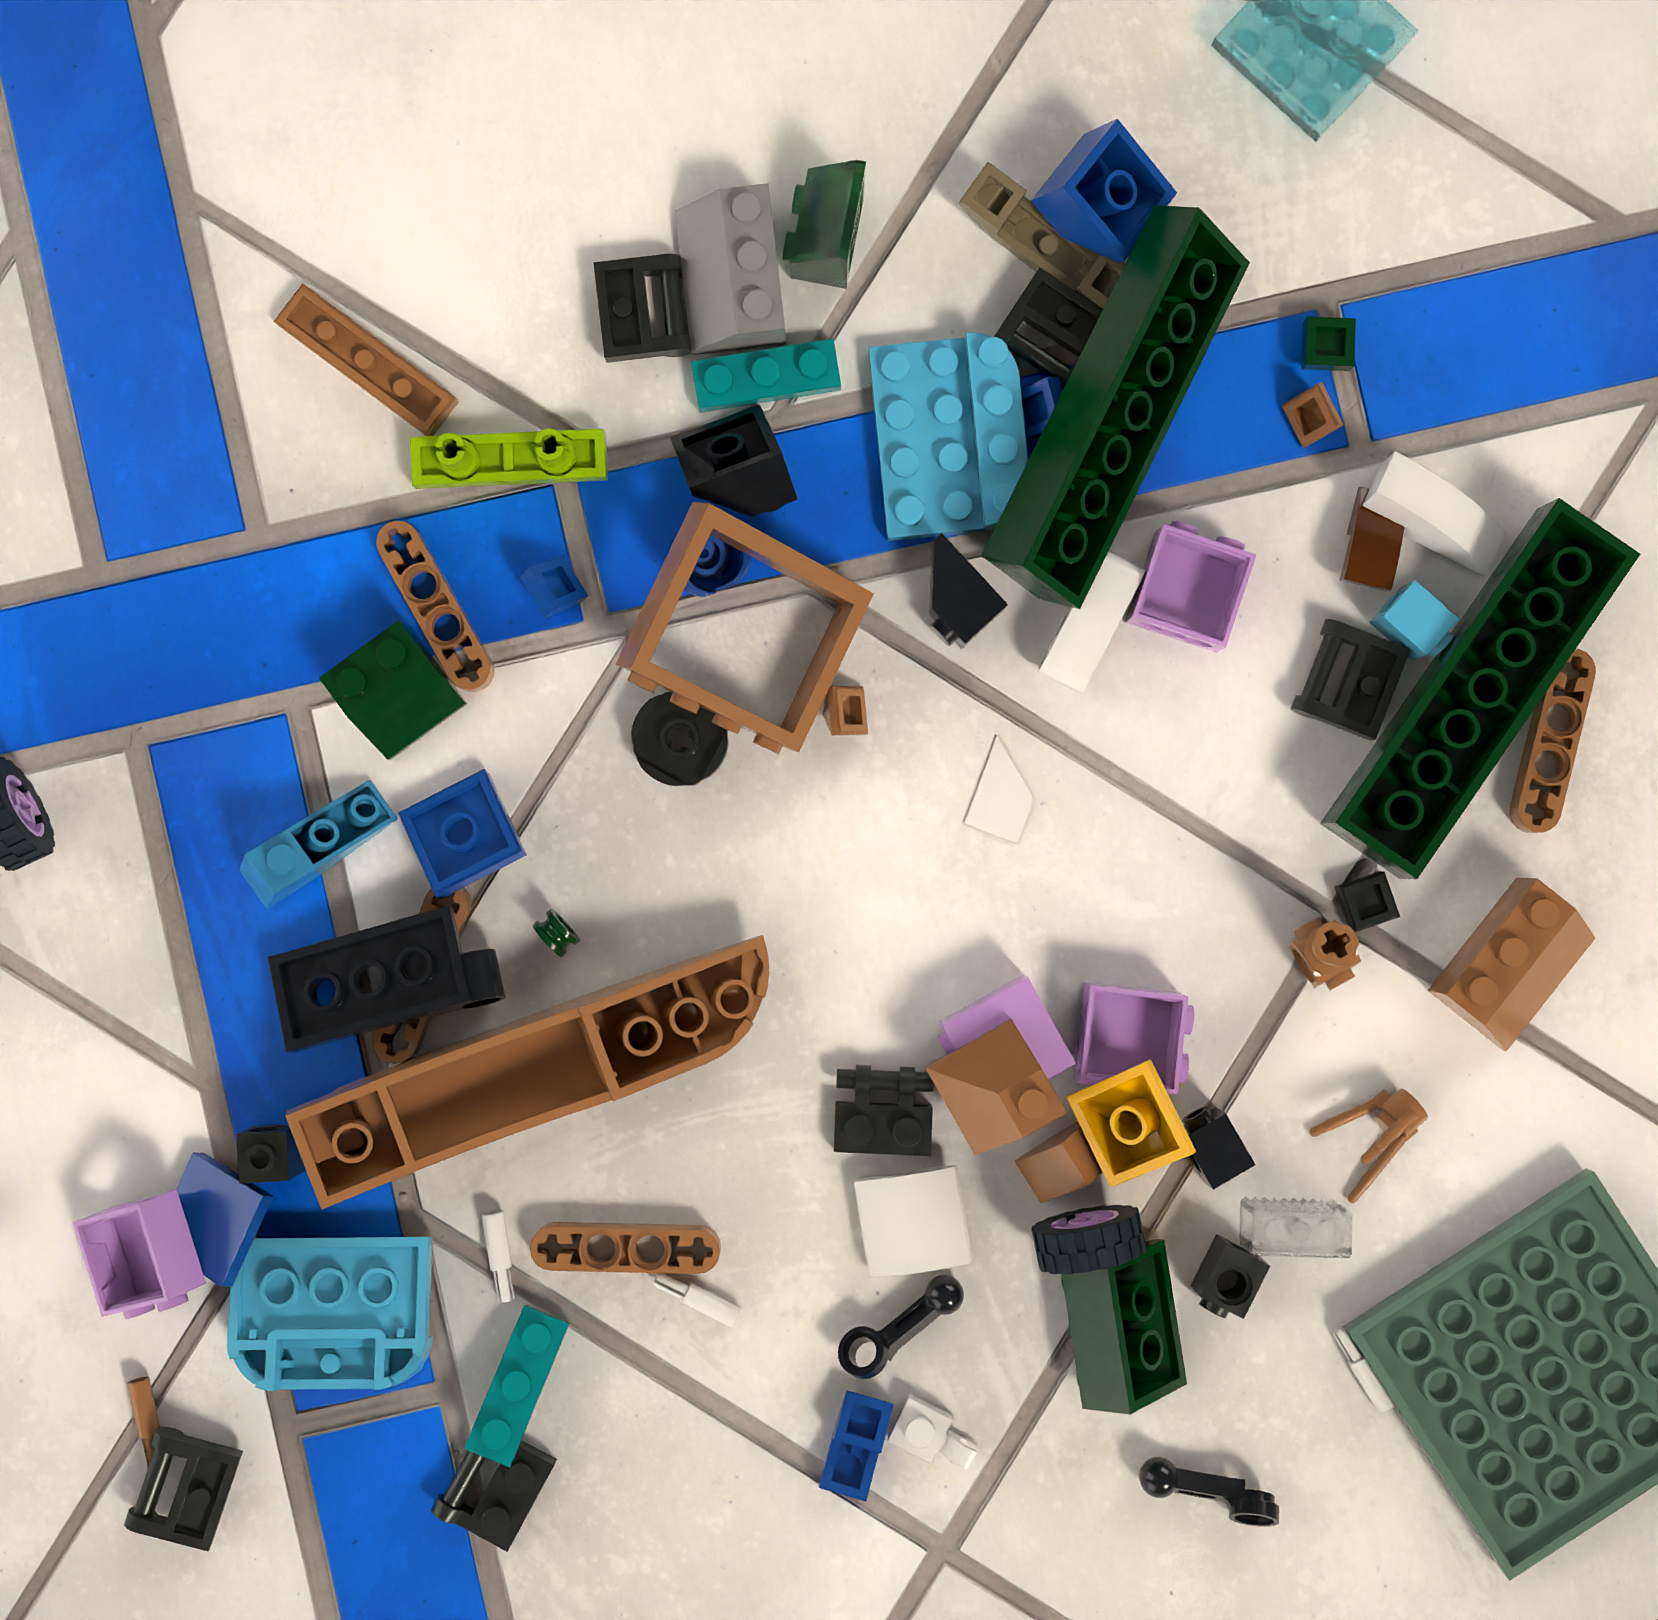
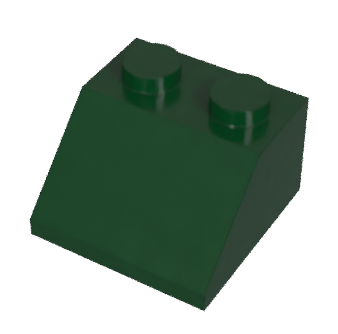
[319,620,467,760]

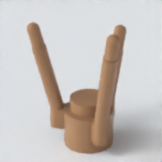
[1309,1089,1428,1203]

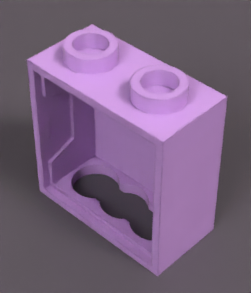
[1125,521,1256,652]
[937,974,1076,1079]
[1073,982,1194,1095]
[72,1189,206,1319]

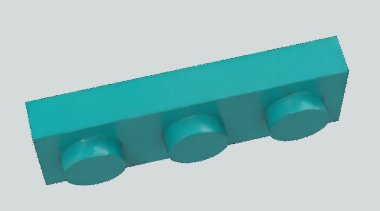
[691,338,841,413]
[464,1305,570,1468]

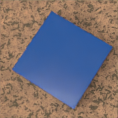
[398,769,527,899]
[176,1152,273,1287]

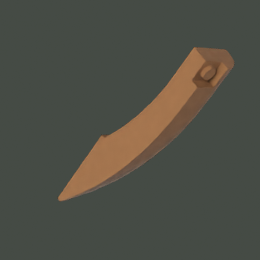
[285,935,769,1210]

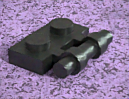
[834,1065,934,1156]

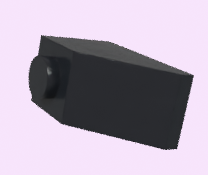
[929,533,1008,649]

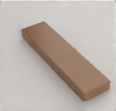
[273,283,459,436]

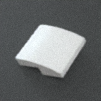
[854,1165,973,1278]

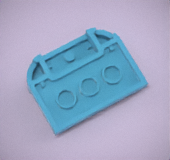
[868,332,1028,541]
[227,1237,433,1391]

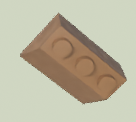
[1427,878,1595,1051]

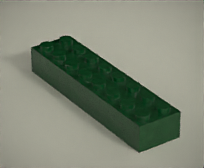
[981,205,1250,609]
[1320,498,1641,879]

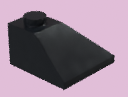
[670,404,798,517]

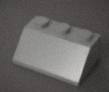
[675,183,786,355]

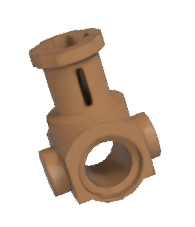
[1289,917,1361,991]

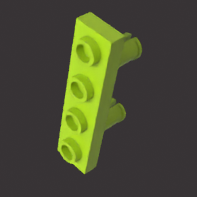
[410,428,608,489]

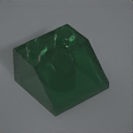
[782,160,866,289]

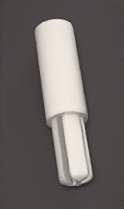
[482,1210,514,1303]
[654,1273,741,1328]
[1333,1326,1395,1413]

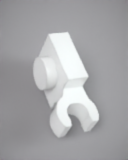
[887,1393,978,1470]

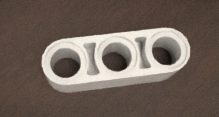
[1038,551,1145,694]

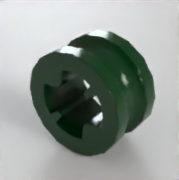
[533,909,580,957]

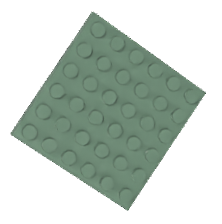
[1343,1168,1658,1581]

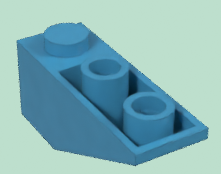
[239,780,398,909]

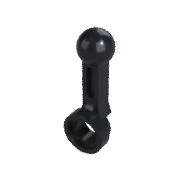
[838,1275,964,1379]
[1139,1457,1279,1527]

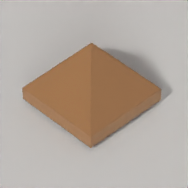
[1282,382,1344,448]
[823,686,868,736]

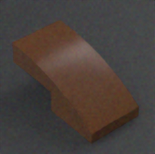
[1340,487,1404,591]

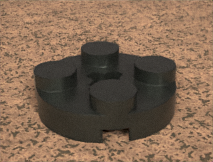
[631,692,729,787]

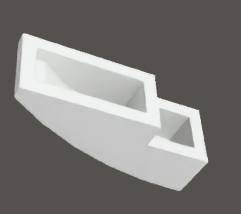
[1362,451,1506,576]

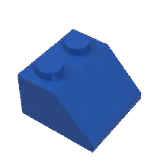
[1031,118,1177,263]

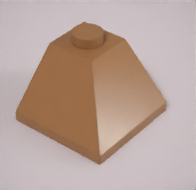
[925,1019,1067,1155]

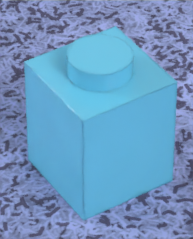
[1369,580,1459,660]

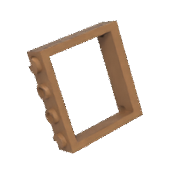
[616,502,874,754]

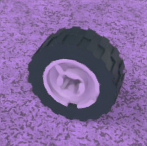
[0,757,55,871]
[1031,1205,1147,1275]

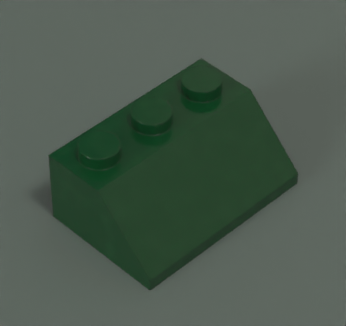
[1061,1239,1187,1415]

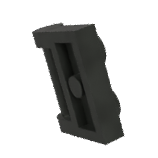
[593,254,692,363]
[994,268,1103,391]
[1290,619,1411,741]
[124,1427,243,1552]
[431,1440,557,1552]

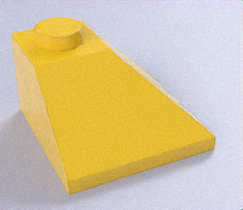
[1066,1059,1196,1188]

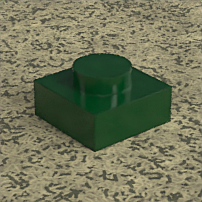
[1301,316,1356,371]

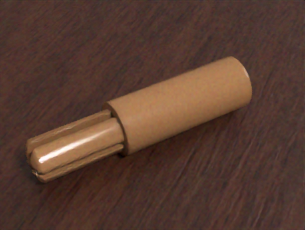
[127,1376,160,1467]

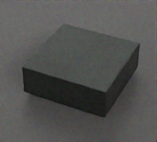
[1334,871,1400,932]

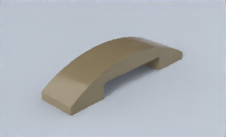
[959,162,1126,309]

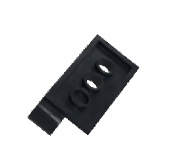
[268,905,506,1053]

